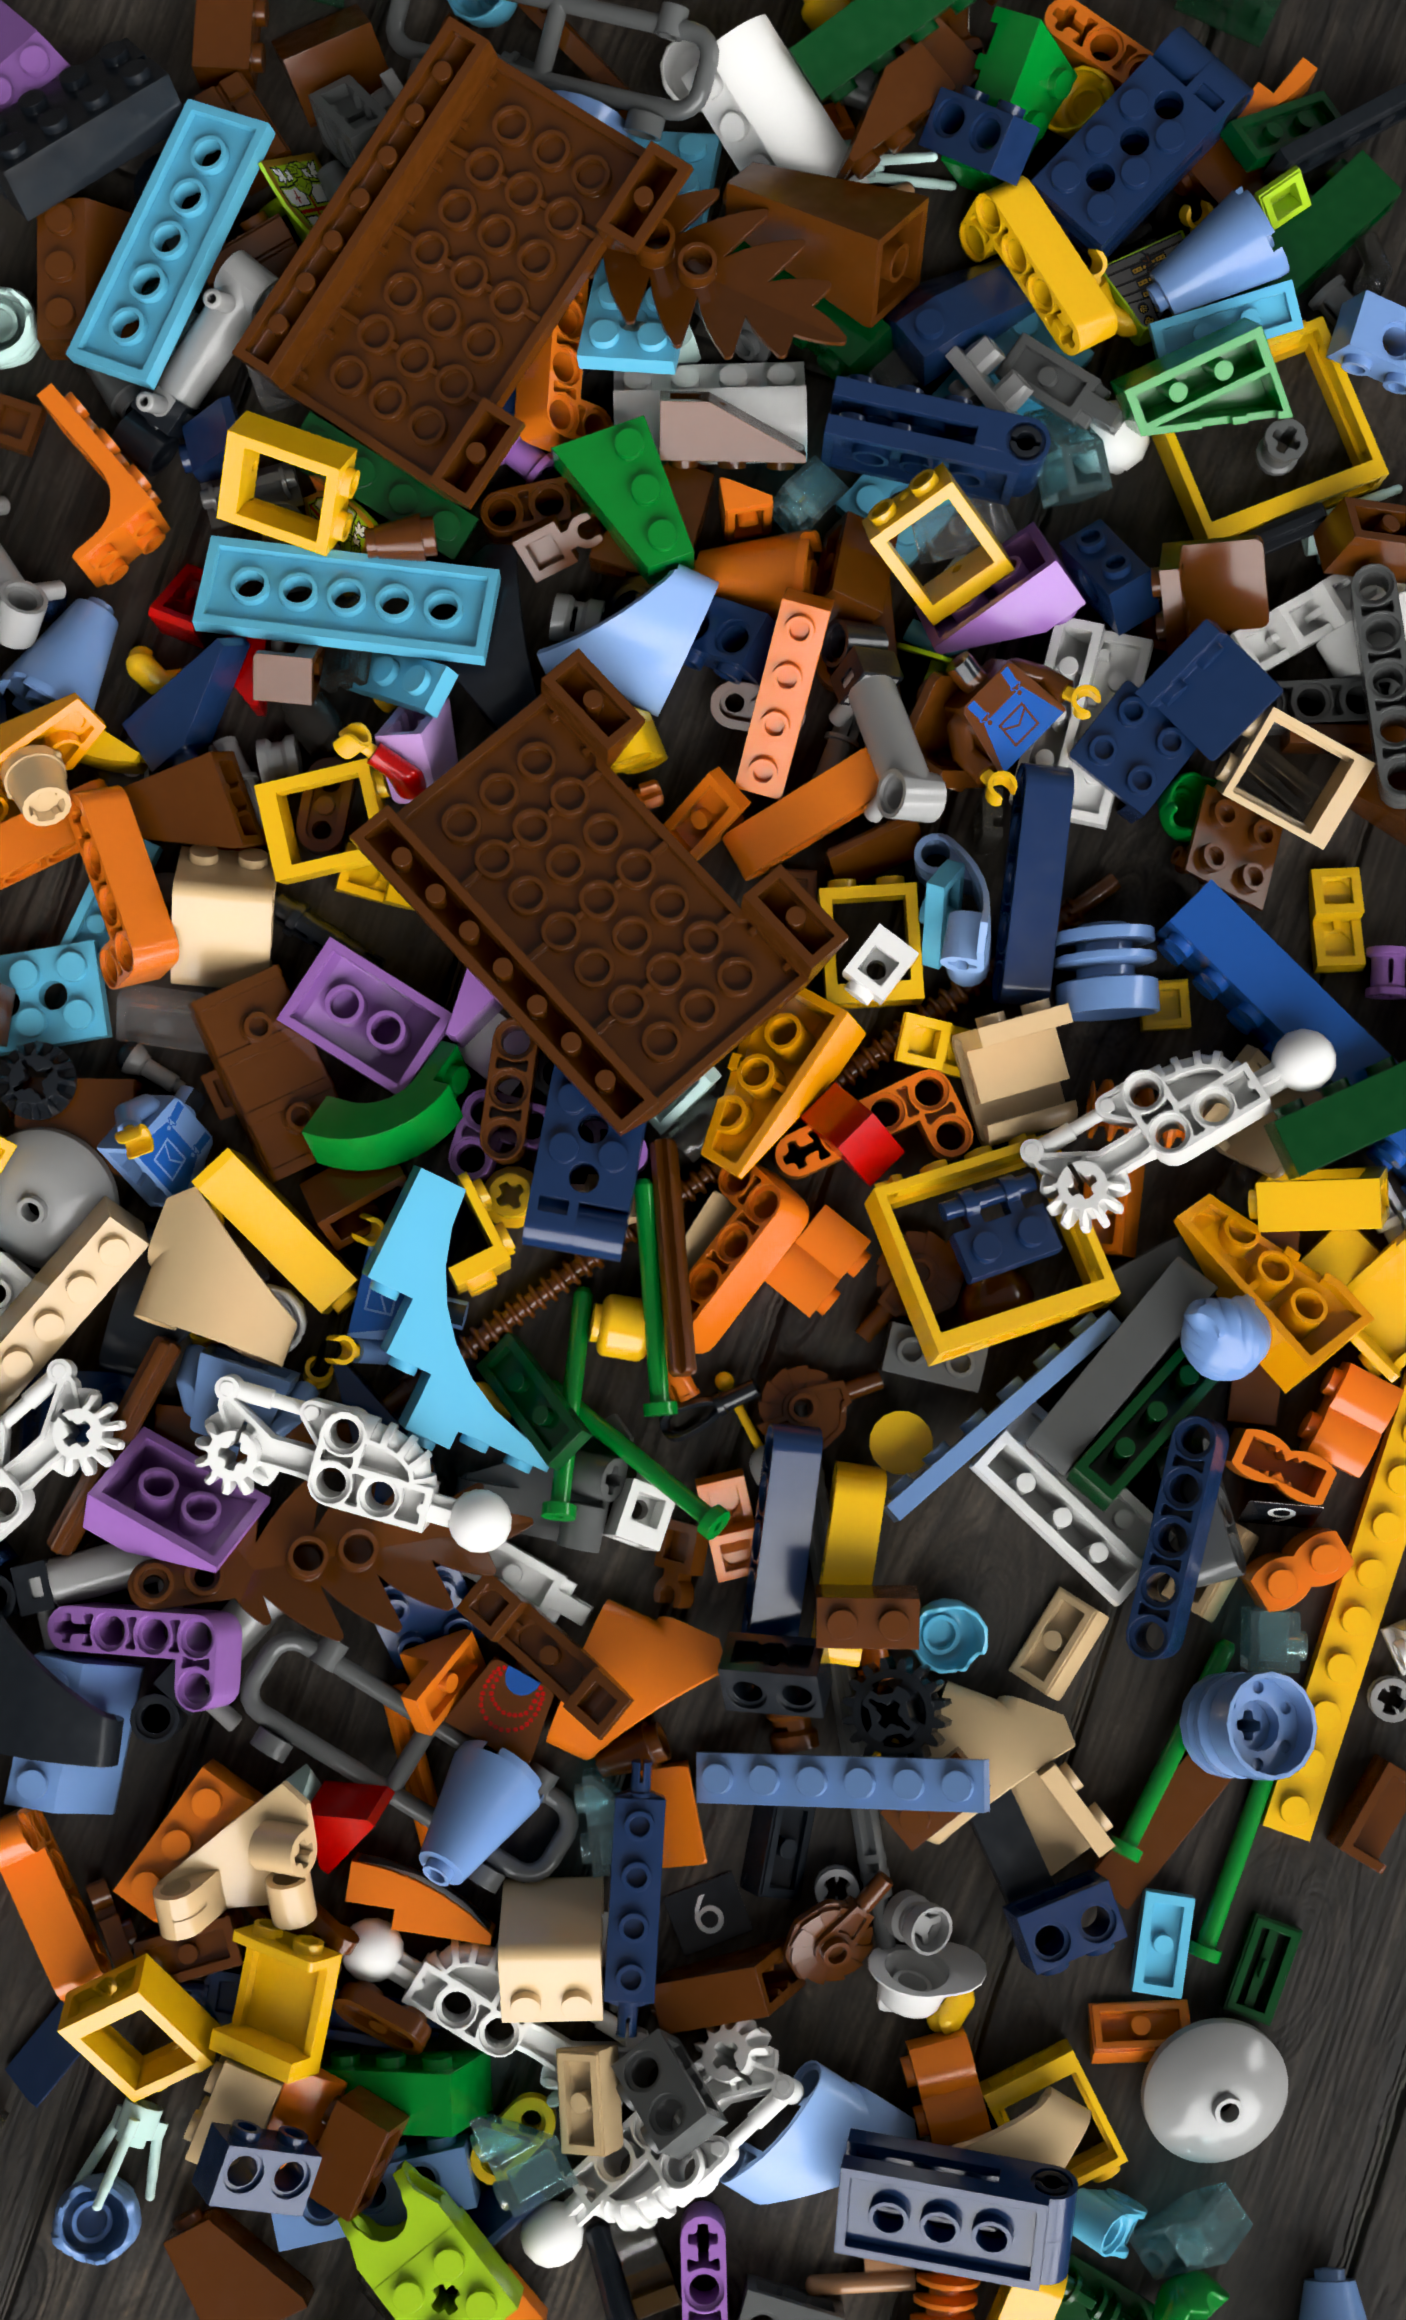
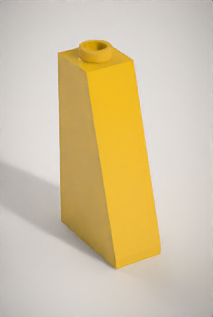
[191,1147,361,1314]

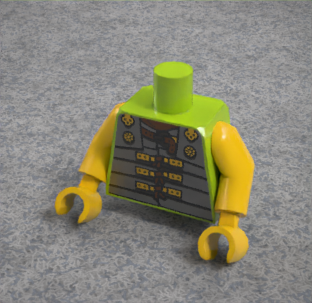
[1088,200,1213,346]

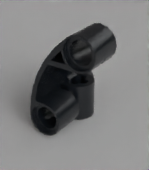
[431,544,537,731]
[99,1222,270,1379]
[0,1612,124,1767]

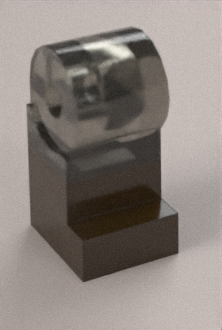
[609,2222,682,2320]

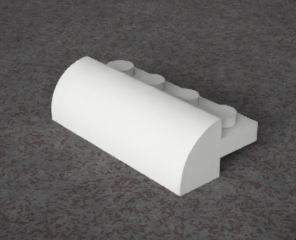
[681,14,870,184]
[613,361,807,466]
[1009,618,1154,830]
[969,1402,1176,1607]

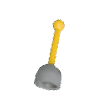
[715,1371,765,1486]

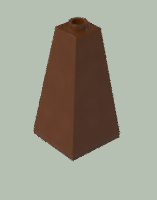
[723,162,929,328]

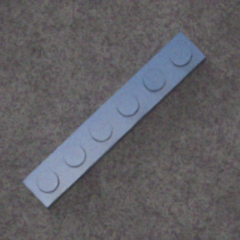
[884,1309,1122,1523]
[696,1751,990,1813]

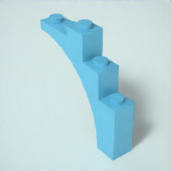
[361,1165,549,1474]

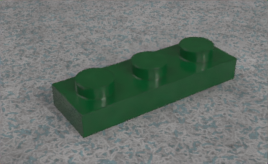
[1219,91,1342,173]
[476,1332,593,1471]

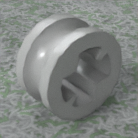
[1367,1675,1406,1723]
[814,1864,860,1903]

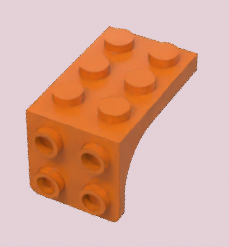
[36,383,171,588]

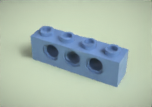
[1326,290,1406,395]
[271,2133,481,2252]

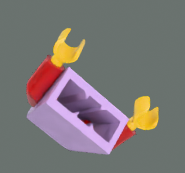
[333,698,458,804]

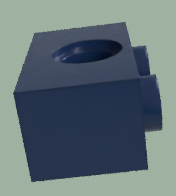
[1059,519,1160,636]

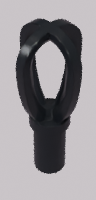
[659,1378,761,1442]

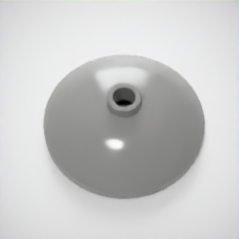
[0,1127,119,1269]
[1141,2018,1288,2163]

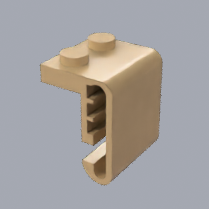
[171,845,277,988]
[952,998,1078,1146]
[498,1876,604,2023]

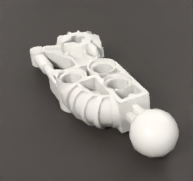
[1020,1029,1336,1233]
[0,1359,127,1542]
[195,1374,512,1553]
[342,1918,649,2108]
[520,2019,804,2268]

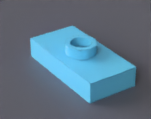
[919,859,965,970]
[1129,1888,1195,1999]

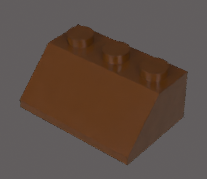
[37,197,145,360]

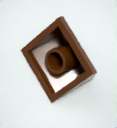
[271,4,389,128]

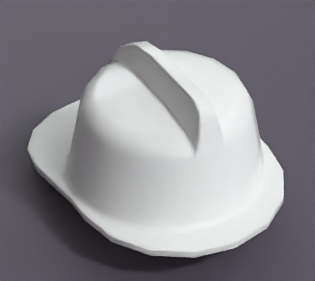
[868,1942,987,2019]

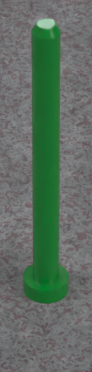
[634,1178,678,1417]
[541,1287,593,1522]
[551,1379,730,1540]
[1110,1639,1235,1864]
[1188,1780,1275,1964]

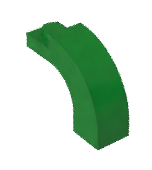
[302,1041,471,1171]

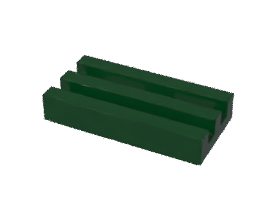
[1220,1910,1303,2026]

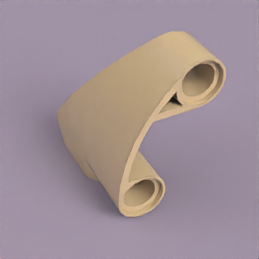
[133,1186,298,1368]
[926,1681,1076,1845]
[153,1780,317,1941]
[952,2086,1091,2168]

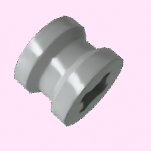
[256,734,304,783]

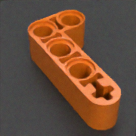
[1043,0,1175,155]
[514,279,614,453]
[721,747,879,881]
[0,779,108,890]
[68,785,179,990]
[774,1069,974,1180]
[663,1163,809,1354]
[0,1807,112,2002]

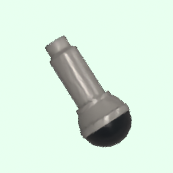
[116,1042,187,1093]

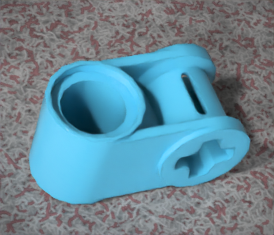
[1072,2187,1148,2259]

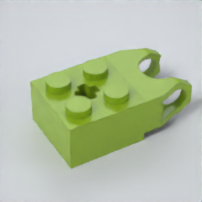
[337,2160,524,2320]

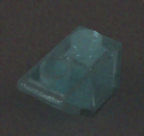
[1023,408,1113,509]
[773,455,850,533]
[574,1768,622,1877]
[469,2113,579,2218]
[1129,2182,1253,2280]

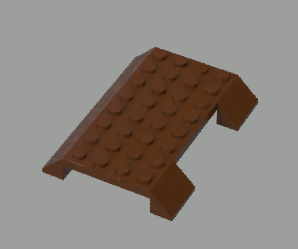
[232,16,694,510]
[349,648,849,1136]

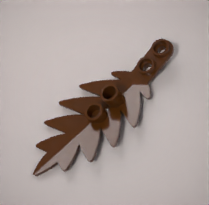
[587,188,847,360]
[128,1464,534,1642]

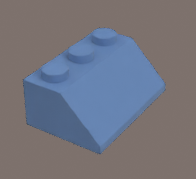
[4,1649,145,1815]

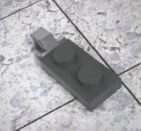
[995,332,1125,436]

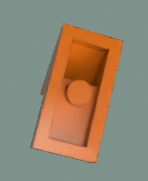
[663,767,751,861]
[400,1629,486,1736]

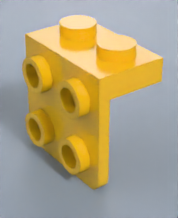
[448,1171,515,1297]

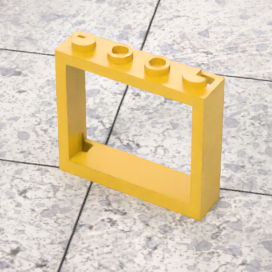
[1151,316,1389,540]
[864,1133,1121,1367]

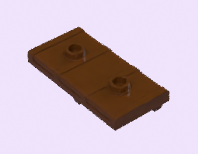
[187,964,340,1183]

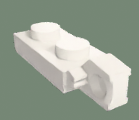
[462,1540,594,1626]

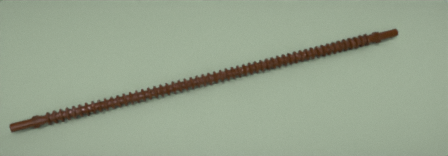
[381,873,1121,1413]

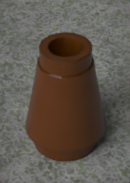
[364,512,438,562]
[595,1721,671,1778]

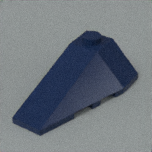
[882,258,1035,387]

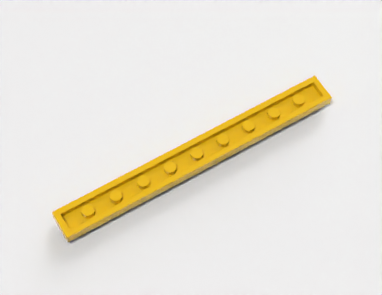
[1260,1369,1406,1842]

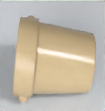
[0,744,72,826]

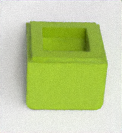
[1254,165,1312,230]

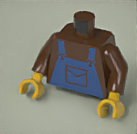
[944,651,1101,806]

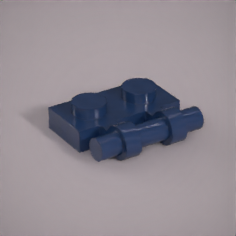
[938,1172,1063,1285]

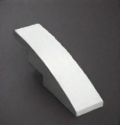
[1230,574,1406,672]

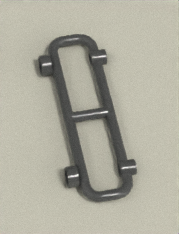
[385,0,719,141]
[240,1631,579,1894]

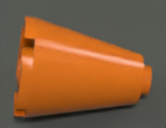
[692,529,822,621]

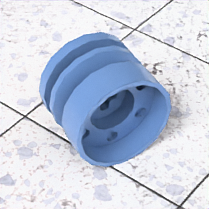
[1053,921,1161,1022]
[1180,1672,1317,1781]

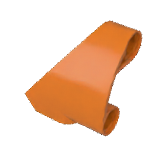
[546,1599,723,1761]

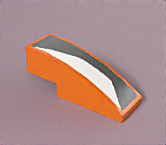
[345,1852,496,1945]

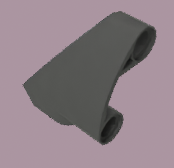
[454,1413,634,1553]

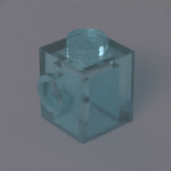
[1240,1606,1308,1675]

